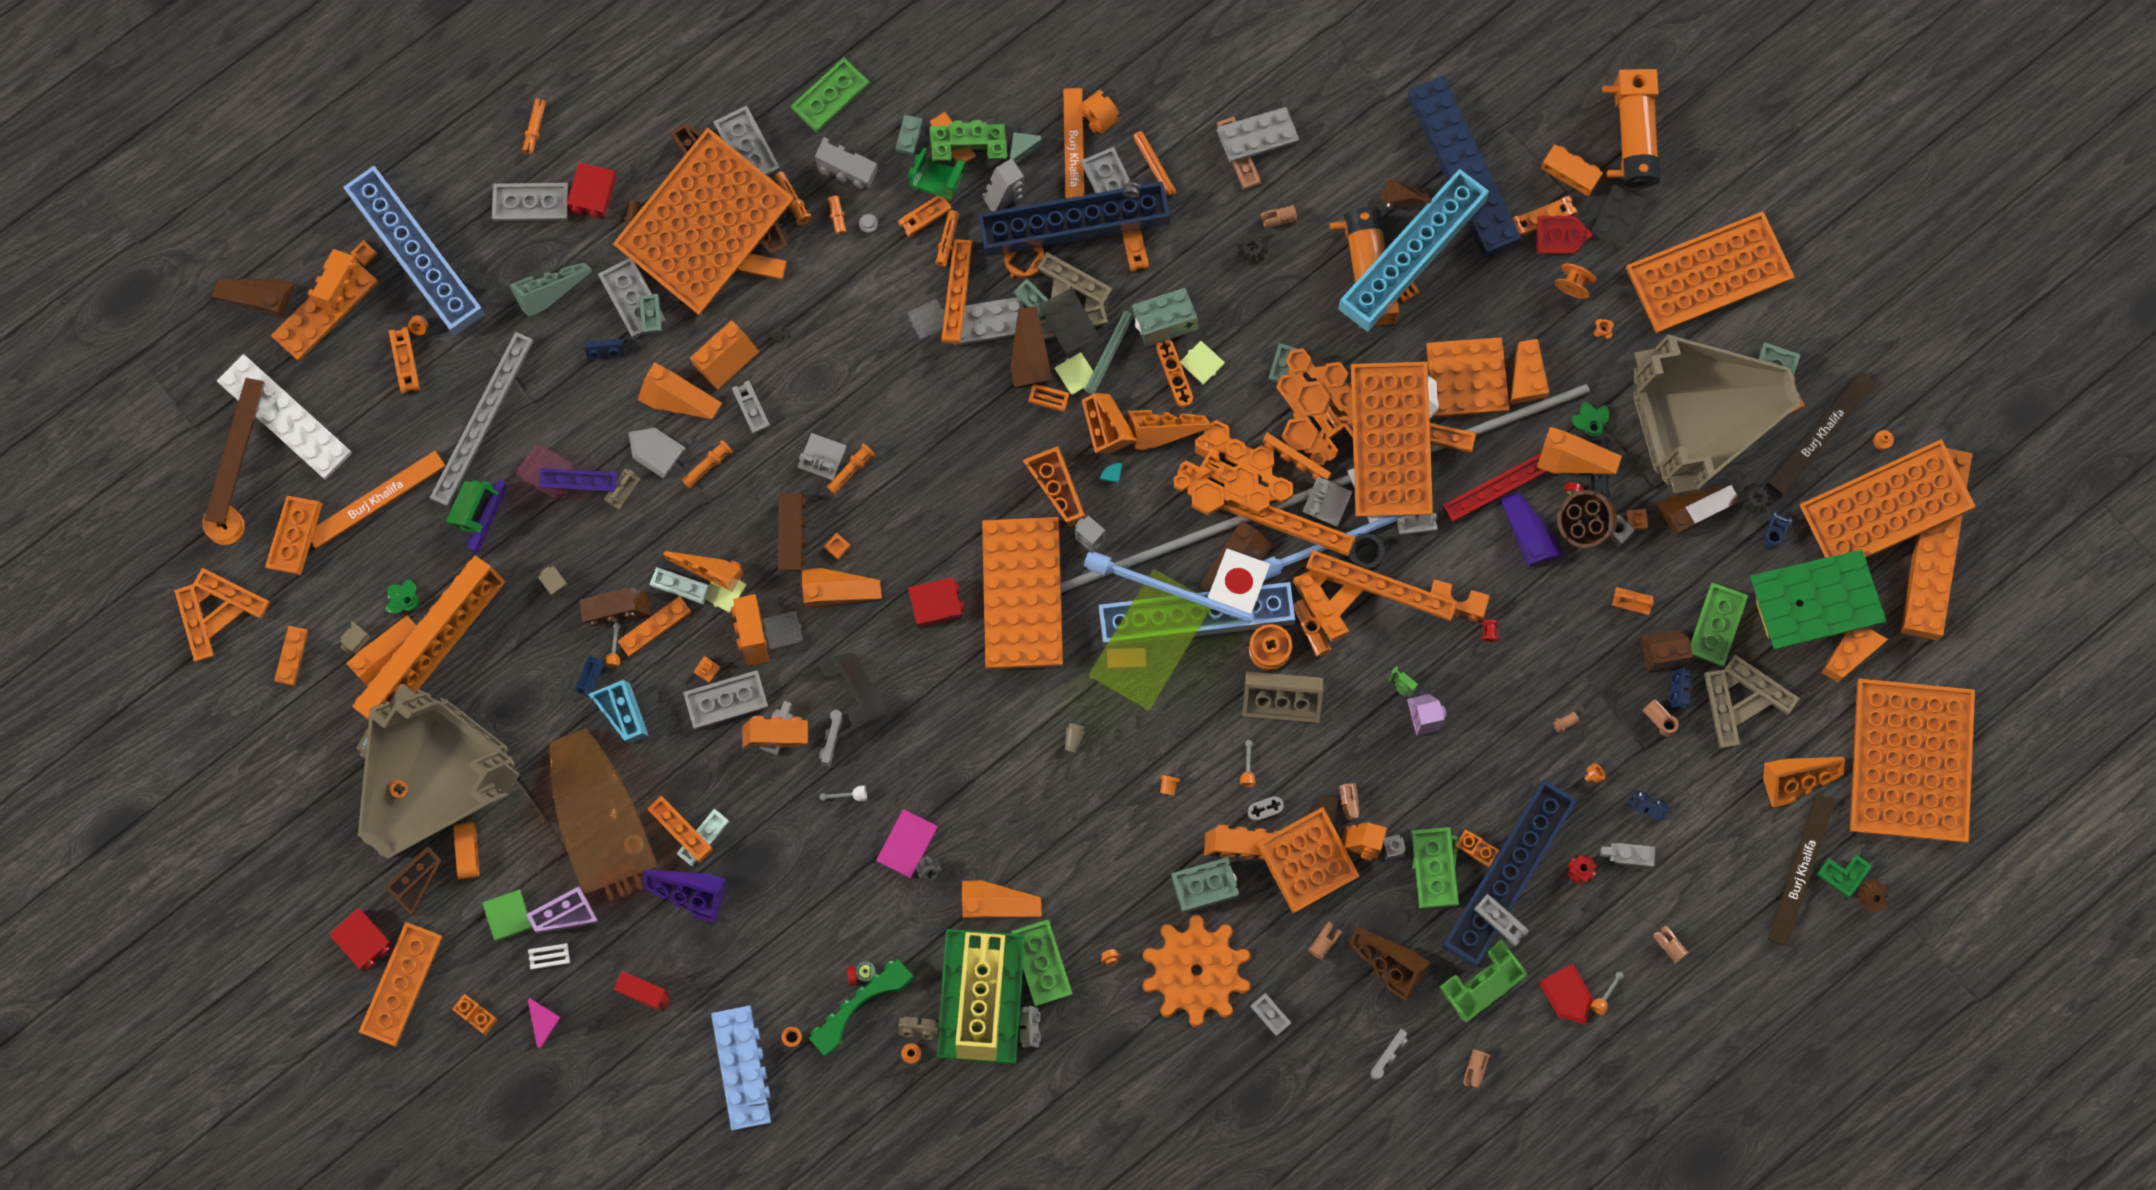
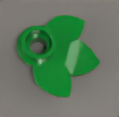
[1572,402,1609,437]
[385,579,419,614]

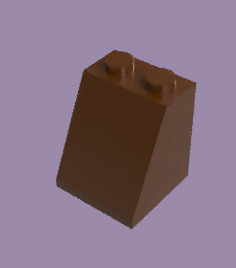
[1640,629,1693,673]

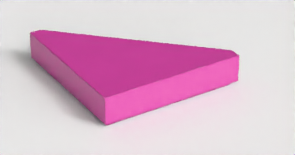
[528,998,560,1049]

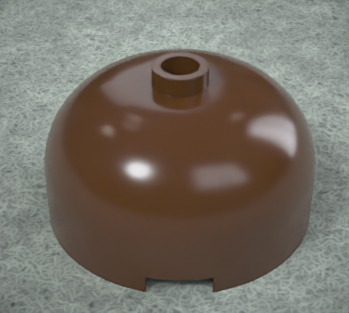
[1557,490,1617,548]

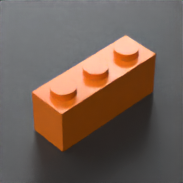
[1541,144,1603,197]

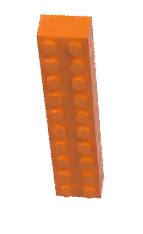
[1900,448,1972,641]
[352,556,506,721]

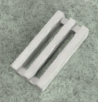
[528,943,570,970]

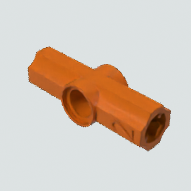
[1293,599,1332,657]

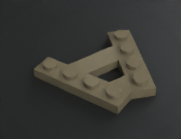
[1038,252,1112,340]
[1704,655,1800,749]

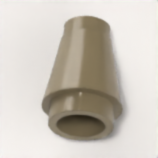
[1065,723,1085,752]

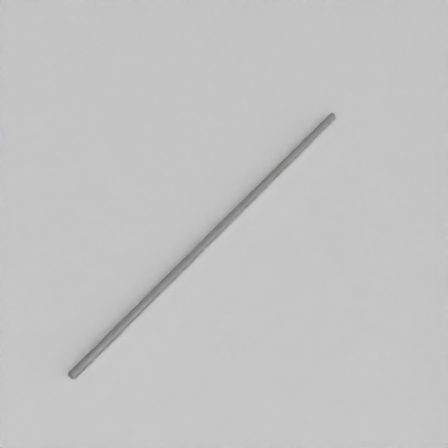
[1061,384,1590,593]

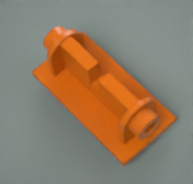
[1612,587,1654,615]

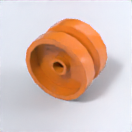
[1249,624,1292,671]

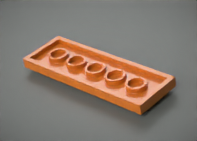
[271,263,379,362]
[359,922,443,1047]

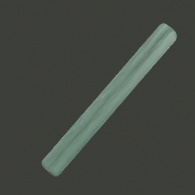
[1085,311,1133,394]

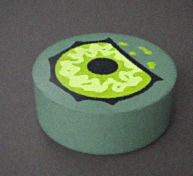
[856,962,876,982]

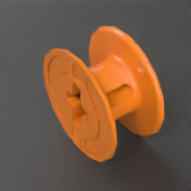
[1555,263,1597,299]
[203,506,245,545]

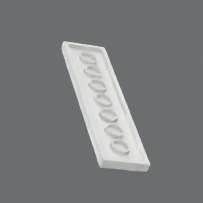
[217,354,352,480]

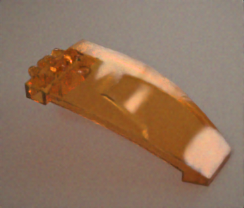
[550,728,658,901]

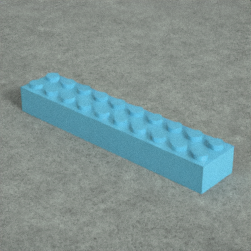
[1338,169,1489,332]

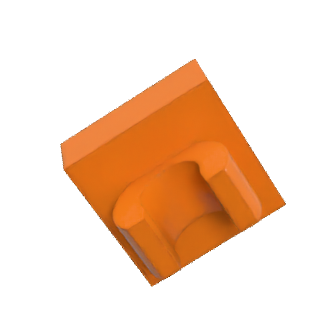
[1626,509,1648,530]
[694,656,721,683]

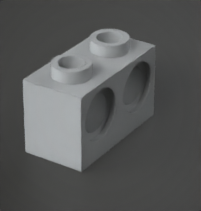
[1075,516,1105,553]

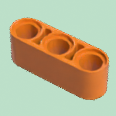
[454,822,479,879]

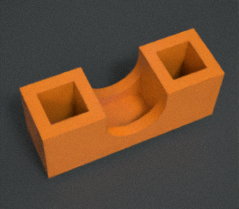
[1430,579,1490,622]

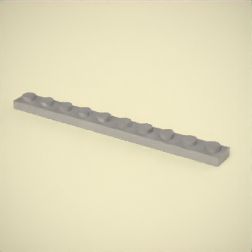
[430,332,534,507]

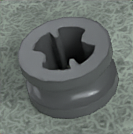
[1123,182,1140,198]

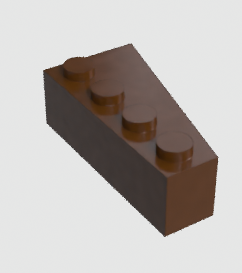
[778,493,807,570]

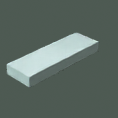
[649,567,710,605]
[677,809,730,866]

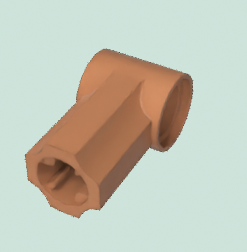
[1643,699,1679,737]

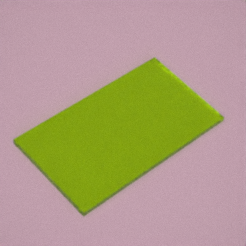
[1089,569,1211,711]

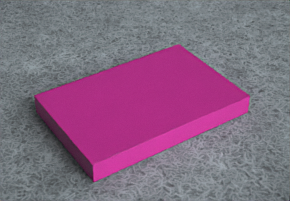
[876,809,938,879]

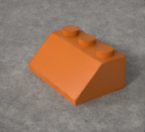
[690,320,759,390]

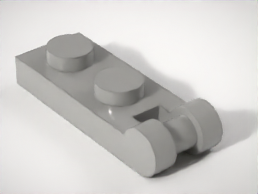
[732,380,770,435]
[819,710,843,767]
[1474,894,1529,946]
[1370,1029,1408,1080]

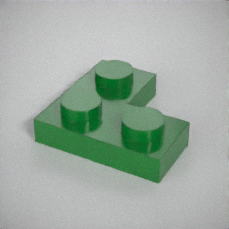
[1816,855,1872,898]

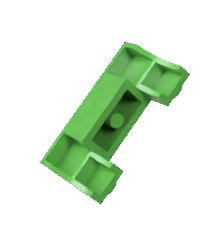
[929,120,1007,162]
[1440,940,1527,1022]

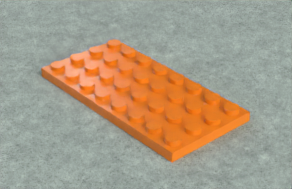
[1626,211,1795,334]
[1351,362,1433,517]
[1800,439,1976,559]
[982,517,1063,670]

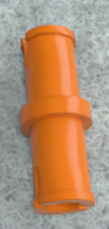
[828,196,847,235]

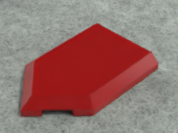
[1537,216,1593,254]
[1539,964,1593,1025]

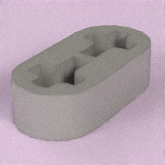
[1248,796,1284,822]

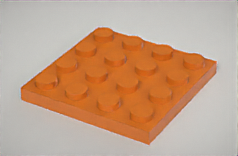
[1426,338,1510,417]
[1256,807,1359,913]

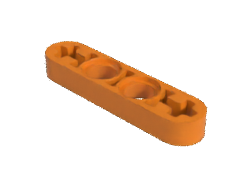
[1156,339,1193,408]

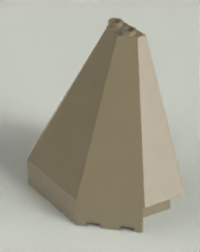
[1634,335,1801,493]
[358,684,519,858]

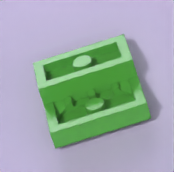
[483,889,533,942]

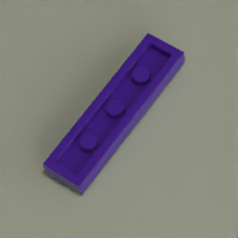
[539,468,617,492]
[467,479,508,555]

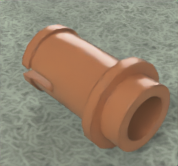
[1553,712,1579,733]

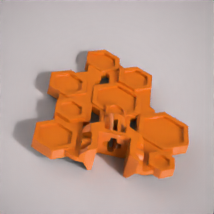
[1276,349,1353,466]
[1174,420,1293,515]

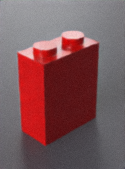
[567,163,617,219]
[908,577,965,628]
[329,908,393,971]
[614,971,671,1013]

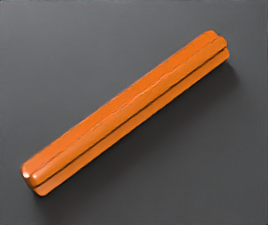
[1134,131,1176,197]

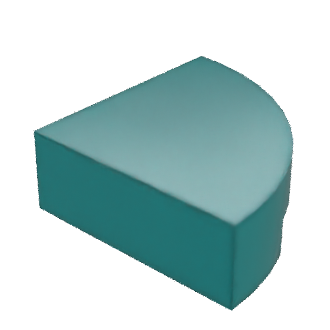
[1100,463,1122,483]

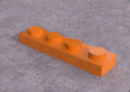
[1263,433,1331,480]
[618,596,692,658]
[648,796,714,863]

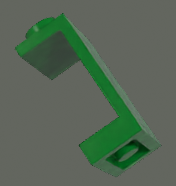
[908,148,965,200]
[446,480,498,533]

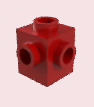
[1567,855,1597,885]

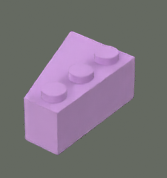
[1407,694,1446,736]
[526,887,599,934]

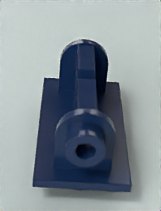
[584,338,625,360]
[574,655,605,698]
[1669,668,1692,710]
[1627,790,1669,821]

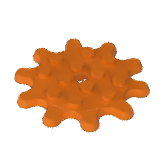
[1143,915,1251,1027]

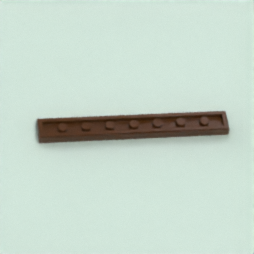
[204,377,265,524]

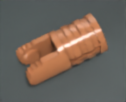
[1261,205,1297,228]
[1339,783,1359,821]
[1308,922,1342,960]
[1653,926,1689,963]
[1463,1050,1490,1088]

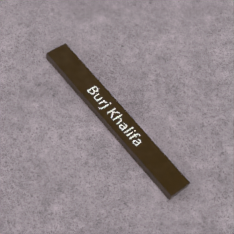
[1768,371,1876,496]
[1768,794,1835,946]

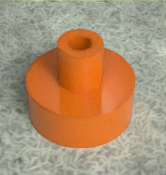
[408,315,428,335]
[1873,430,1894,451]
[1585,763,1605,784]

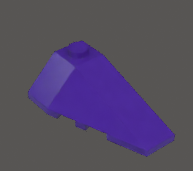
[1500,492,1564,569]
[643,870,726,923]

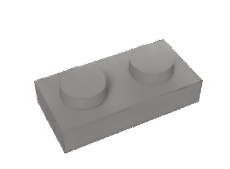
[1250,993,1291,1036]

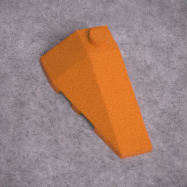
[638,362,722,420]
[1127,410,1211,450]
[1537,427,1622,475]
[346,615,417,686]

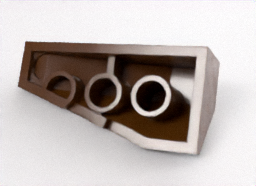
[1380,178,1432,209]
[211,278,295,319]
[1349,927,1430,1001]

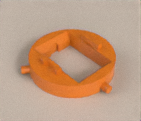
[1004,247,1045,278]

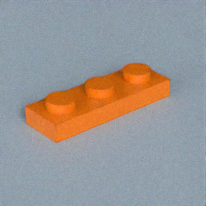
[274,626,309,686]

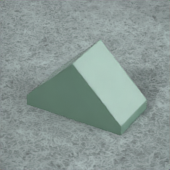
[1010,132,1042,164]

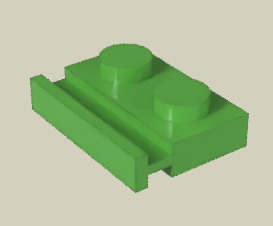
[1388,666,1418,698]

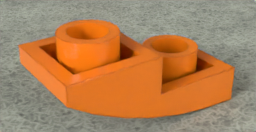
[1456,829,1499,868]
[452,994,498,1035]

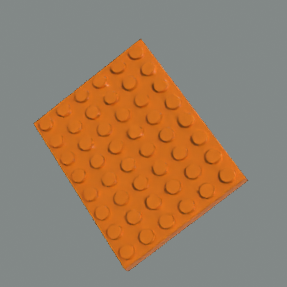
[613,127,794,315]
[1850,679,1975,843]

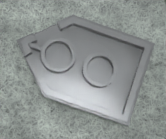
[1080,147,1130,193]
[628,428,686,479]

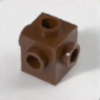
[1858,880,1888,912]

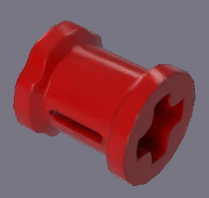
[1481,620,1499,642]

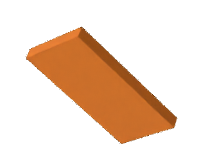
[265,496,323,575]

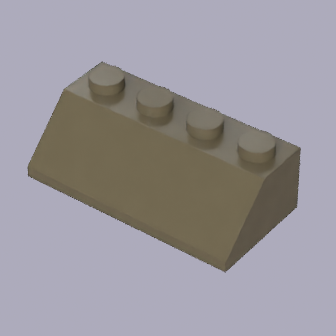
[1242,672,1323,723]

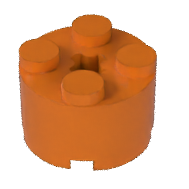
[1078,90,1121,134]

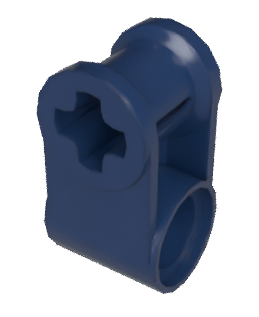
[1763,511,1792,550]

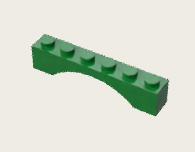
[809,959,914,1058]

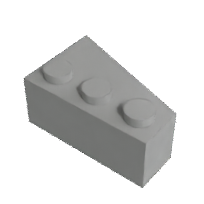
[815,137,878,189]
[982,159,1025,211]

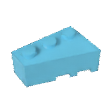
[588,680,649,743]

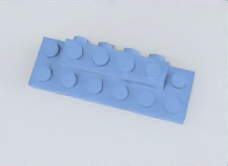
[711,1006,771,1131]

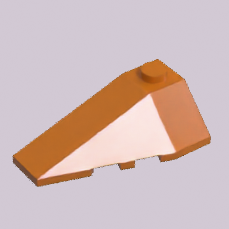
[663,551,743,592]
[802,568,882,608]
[1763,757,1845,808]
[962,880,1042,920]

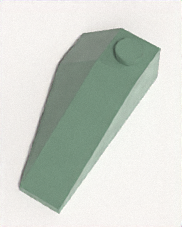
[510,263,592,316]

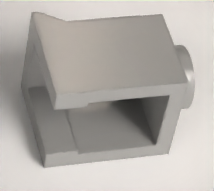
[1382,835,1406,860]

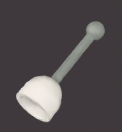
[820,785,867,801]

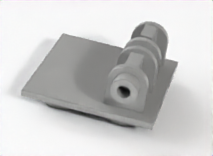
[798,433,847,480]
[1302,477,1352,527]

